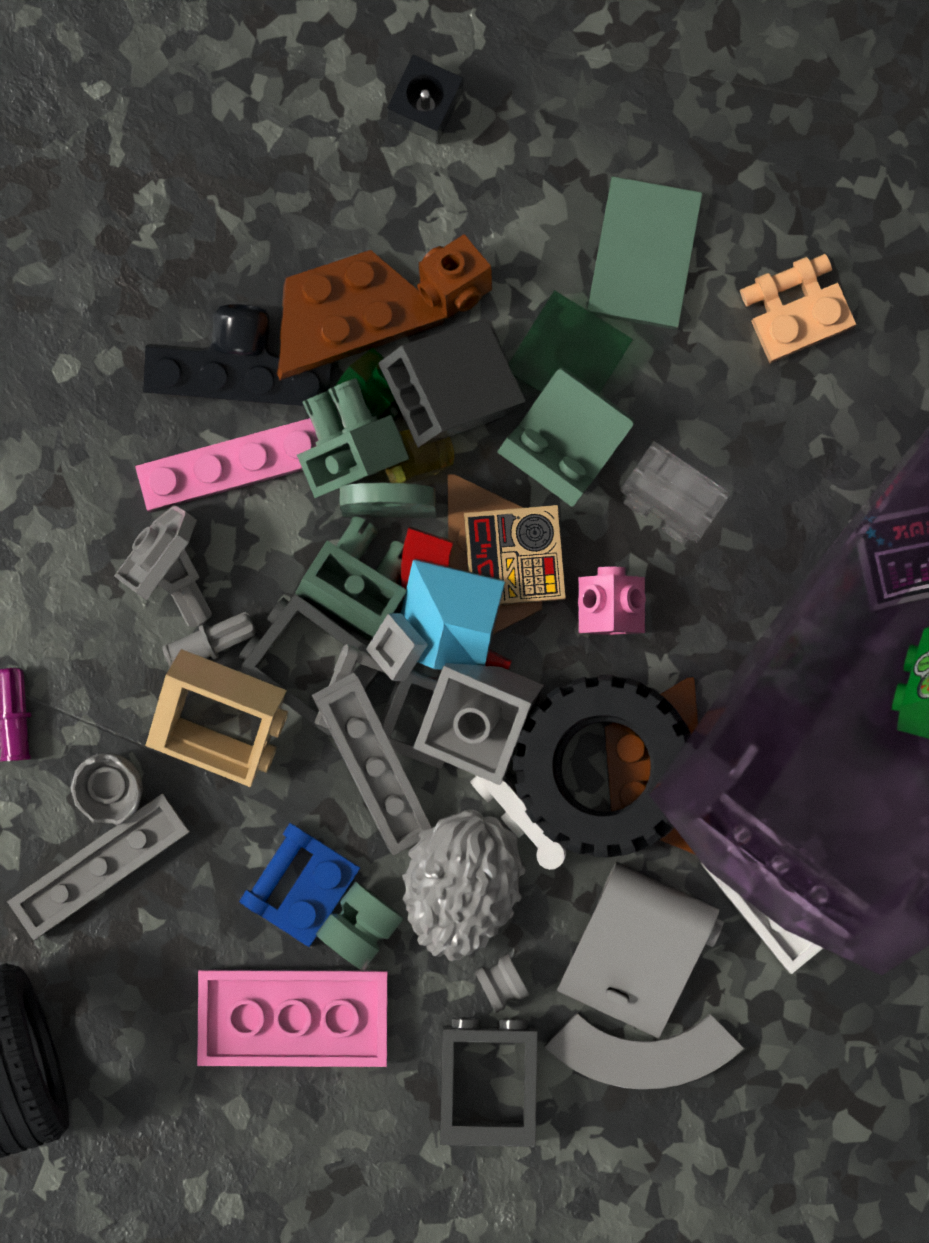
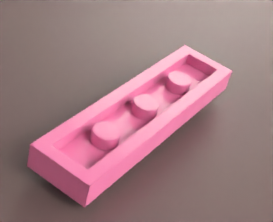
[135,418,318,512]

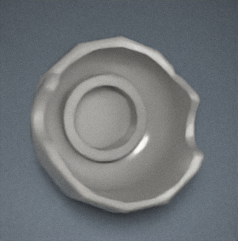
[70,753,144,825]

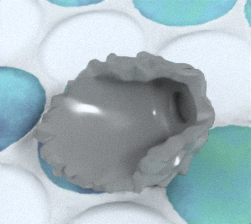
[402,809,526,961]

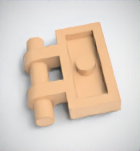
[740,254,857,363]

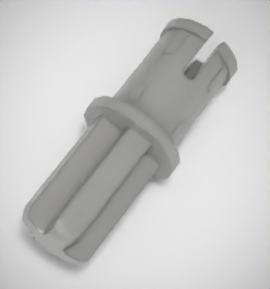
[162,612,256,667]

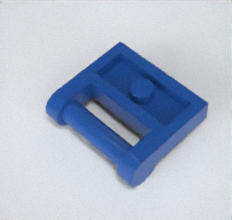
[239,822,361,947]

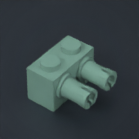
[297,378,409,498]
[295,516,407,641]

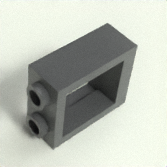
[239,594,381,738]
[440,1017,538,1147]

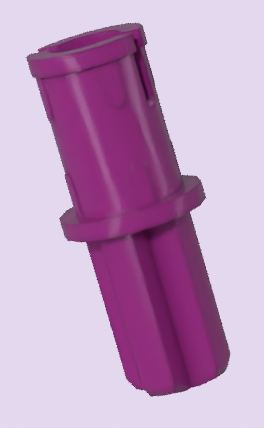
[0,668,32,762]

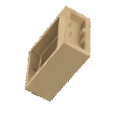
[145,649,288,787]

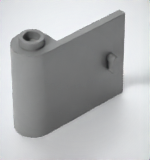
[557,861,724,1038]

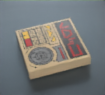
[464,505,566,605]

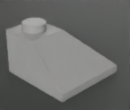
[413,663,544,785]

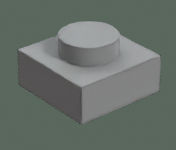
[366,613,428,681]

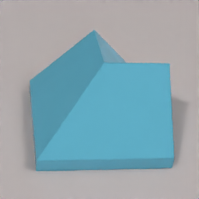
[401,559,505,670]

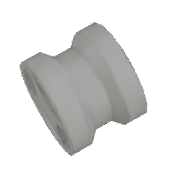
[475,954,529,1013]

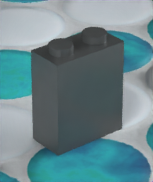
[378,318,526,448]

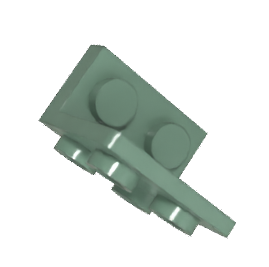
[497,367,635,507]

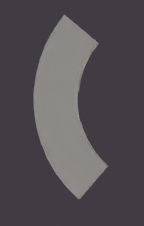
[544,1013,744,1089]

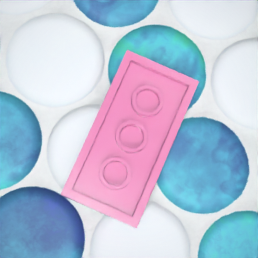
[197,970,388,1067]

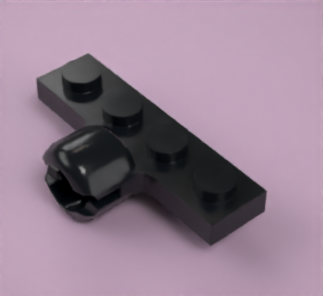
[143,304,332,406]

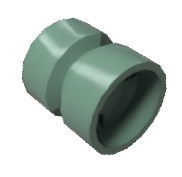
[316,882,404,971]

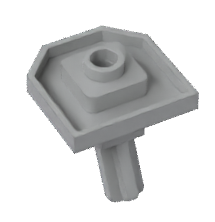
[114,505,212,627]

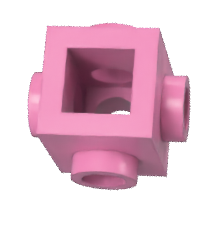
[578,567,646,635]

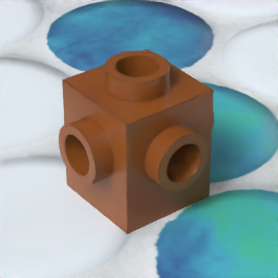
[417,234,492,319]

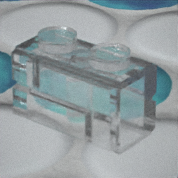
[620,441,731,544]

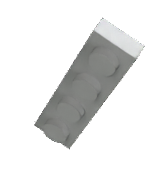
[312,673,432,856]
[7,793,190,941]

